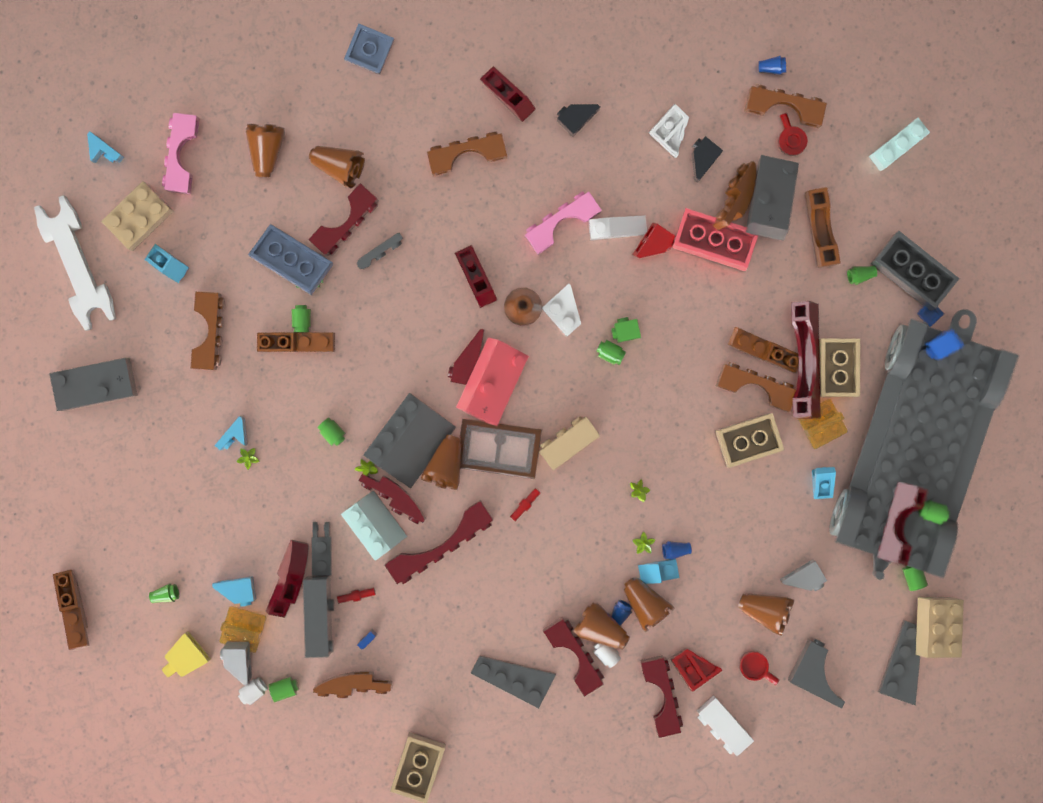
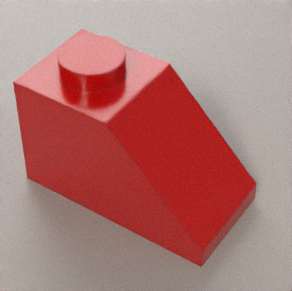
[632,223,676,258]

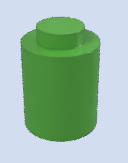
[902,565,928,591]
[269,677,299,702]

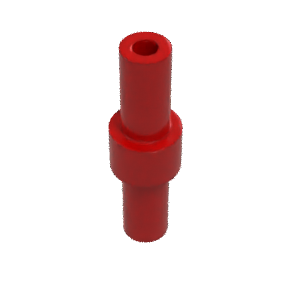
[510,488,541,522]
[337,588,376,604]

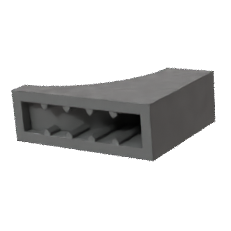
[788,639,845,709]

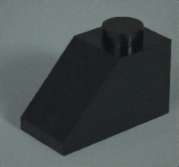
[557,104,600,137]
[692,136,723,183]

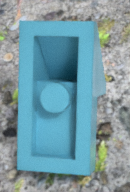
[87,131,124,163]
[214,416,247,451]
[812,467,836,499]
[638,559,679,584]

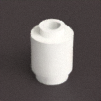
[593,643,621,668]
[238,677,268,705]

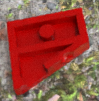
[670,649,723,692]

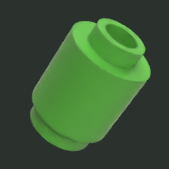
[291,305,311,333]
[596,340,626,365]
[317,418,346,446]
[918,500,950,524]

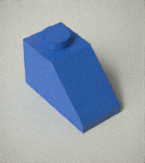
[925,330,964,360]

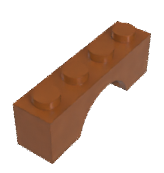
[744,84,827,128]
[427,132,507,176]
[805,187,841,268]
[191,291,224,370]
[716,362,796,412]

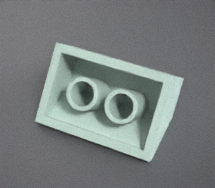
[341,490,407,561]

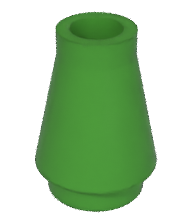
[847,266,877,285]
[149,583,179,603]

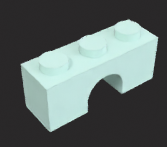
[869,118,930,171]

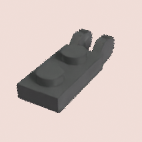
[357,233,403,269]
[312,522,332,576]

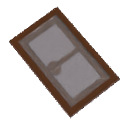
[460,419,542,479]

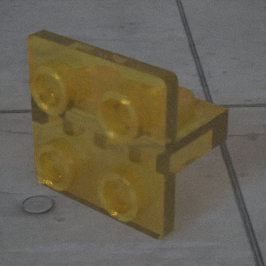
[797,399,848,449]
[219,606,266,653]

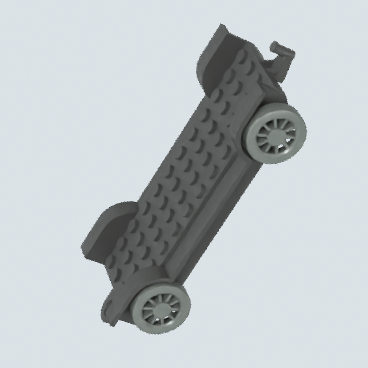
[829,309,1019,580]

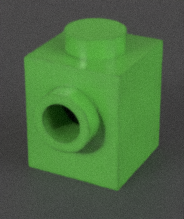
[611,317,641,343]

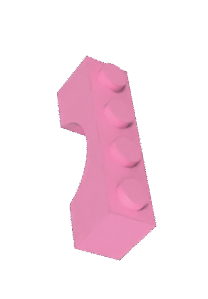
[162,113,200,194]
[525,191,602,255]

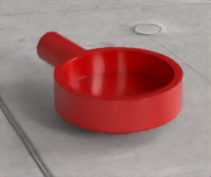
[778,113,808,156]
[739,651,780,686]

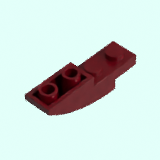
[358,474,426,524]
[266,540,309,618]

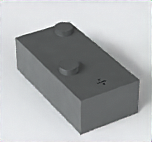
[746,155,799,241]
[871,231,960,311]
[49,358,138,411]
[303,576,334,658]

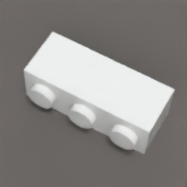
[697,695,754,756]

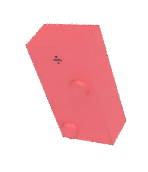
[673,208,758,271]
[456,338,529,426]

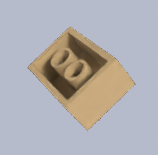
[101,181,174,251]
[819,339,860,397]
[715,413,784,468]
[539,416,600,470]
[916,597,964,658]
[390,732,446,803]

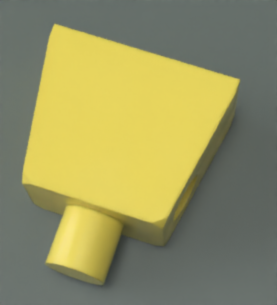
[162,631,211,677]

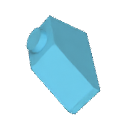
[144,244,189,283]
[212,577,256,606]

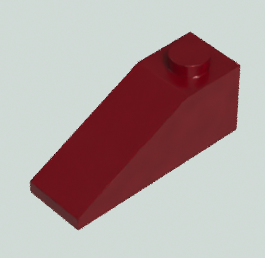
[480,66,536,122]
[455,245,497,308]
[448,329,484,385]

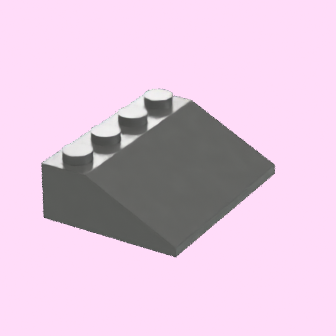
[363,393,456,488]

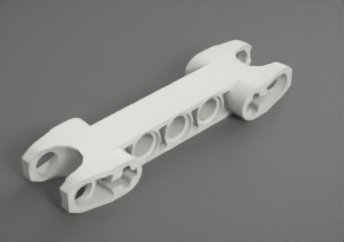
[34,195,116,331]

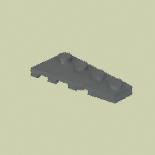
[878,620,920,706]
[471,656,556,709]

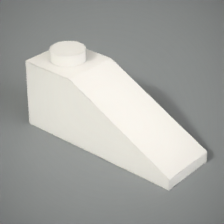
[588,215,647,241]

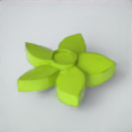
[237,448,260,470]
[355,459,378,476]
[629,479,650,502]
[632,531,655,554]

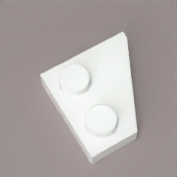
[648,104,689,158]
[542,284,581,336]

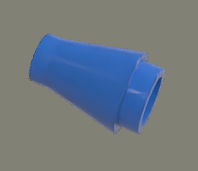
[759,55,786,75]
[662,542,692,560]
[611,600,632,626]

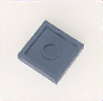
[344,23,395,75]

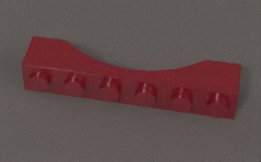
[791,301,821,419]
[384,500,493,584]

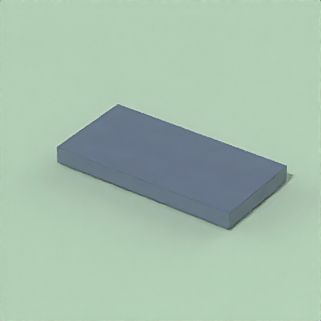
[248,224,334,295]

